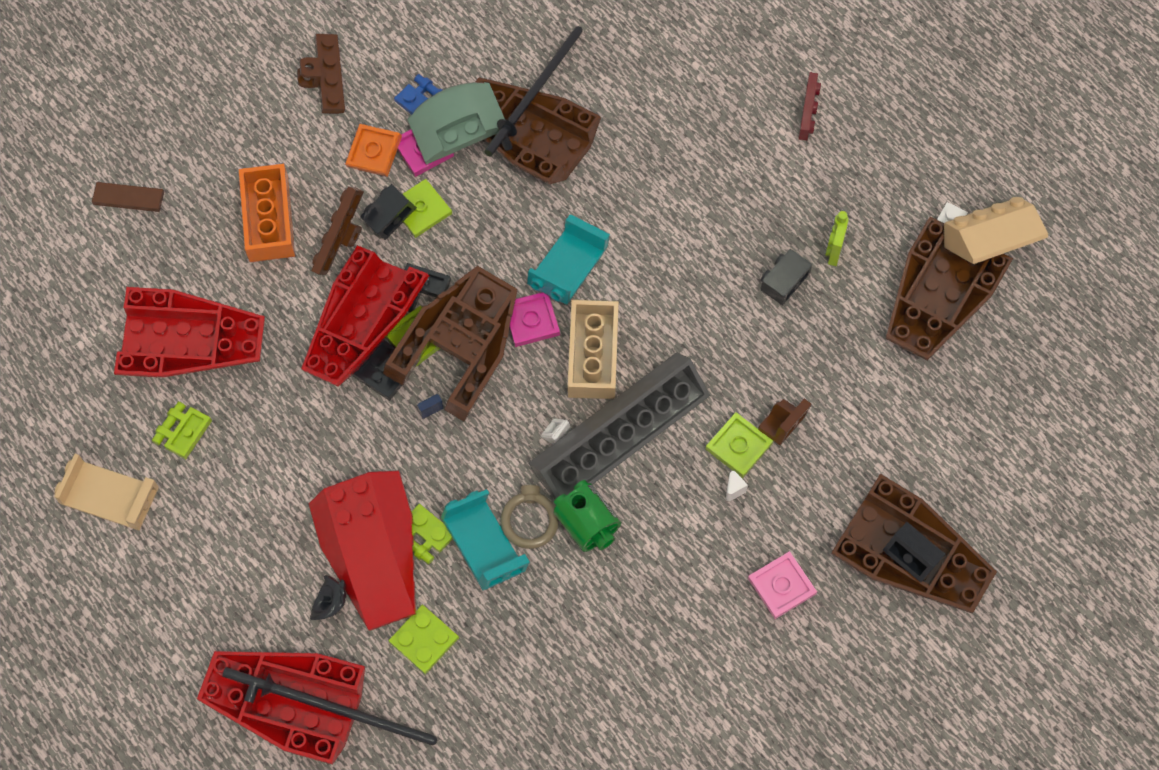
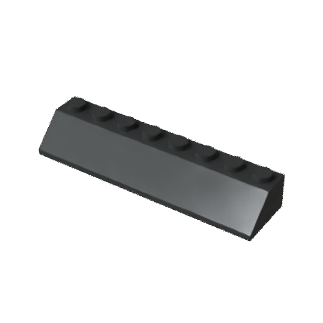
[528,352,710,499]

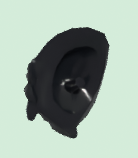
[310,575,347,620]

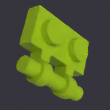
[825,211,849,267]
[152,401,212,460]
[412,503,453,565]

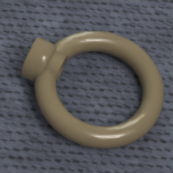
[501,485,559,549]

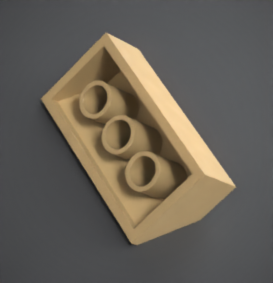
[944,197,1048,264]

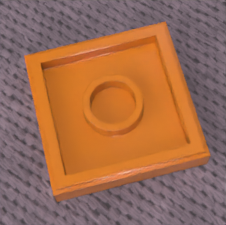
[345,124,402,177]

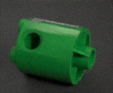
[553,480,622,552]

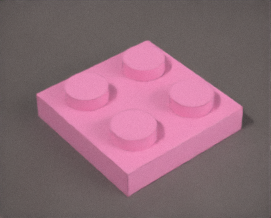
[748,551,817,619]

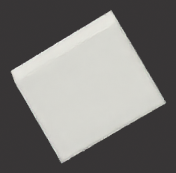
[541,419,571,444]
[726,471,748,501]

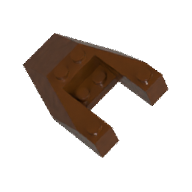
[383,265,518,422]

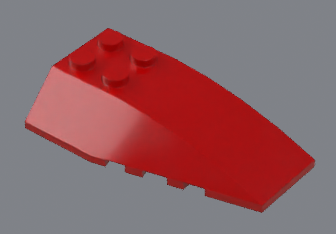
[308,471,416,631]

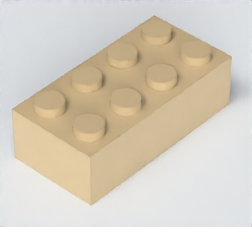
[568,300,619,399]

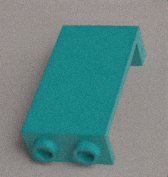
[527,214,610,305]
[441,489,530,591]

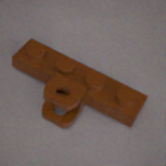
[297,34,345,114]
[311,186,364,275]

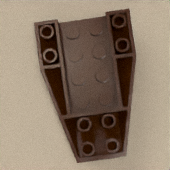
[475,77,601,184]
[885,216,1013,361]
[831,474,997,613]

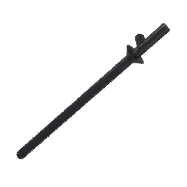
[484,26,583,157]
[222,667,438,745]

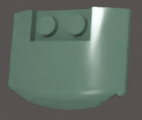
[408,82,505,165]

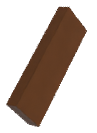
[92,182,164,212]

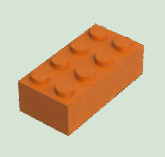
[239,164,295,262]

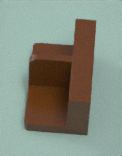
[758,398,812,446]

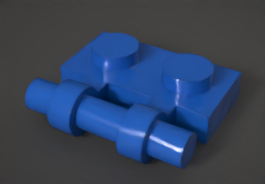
[394,74,443,115]

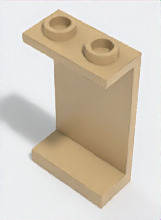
[54,454,159,530]

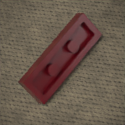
[799,72,821,141]

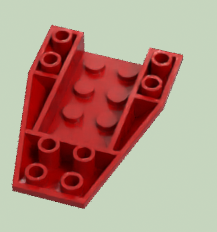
[301,245,429,387]
[114,287,265,378]
[197,651,365,765]

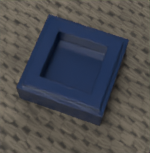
[417,394,444,419]

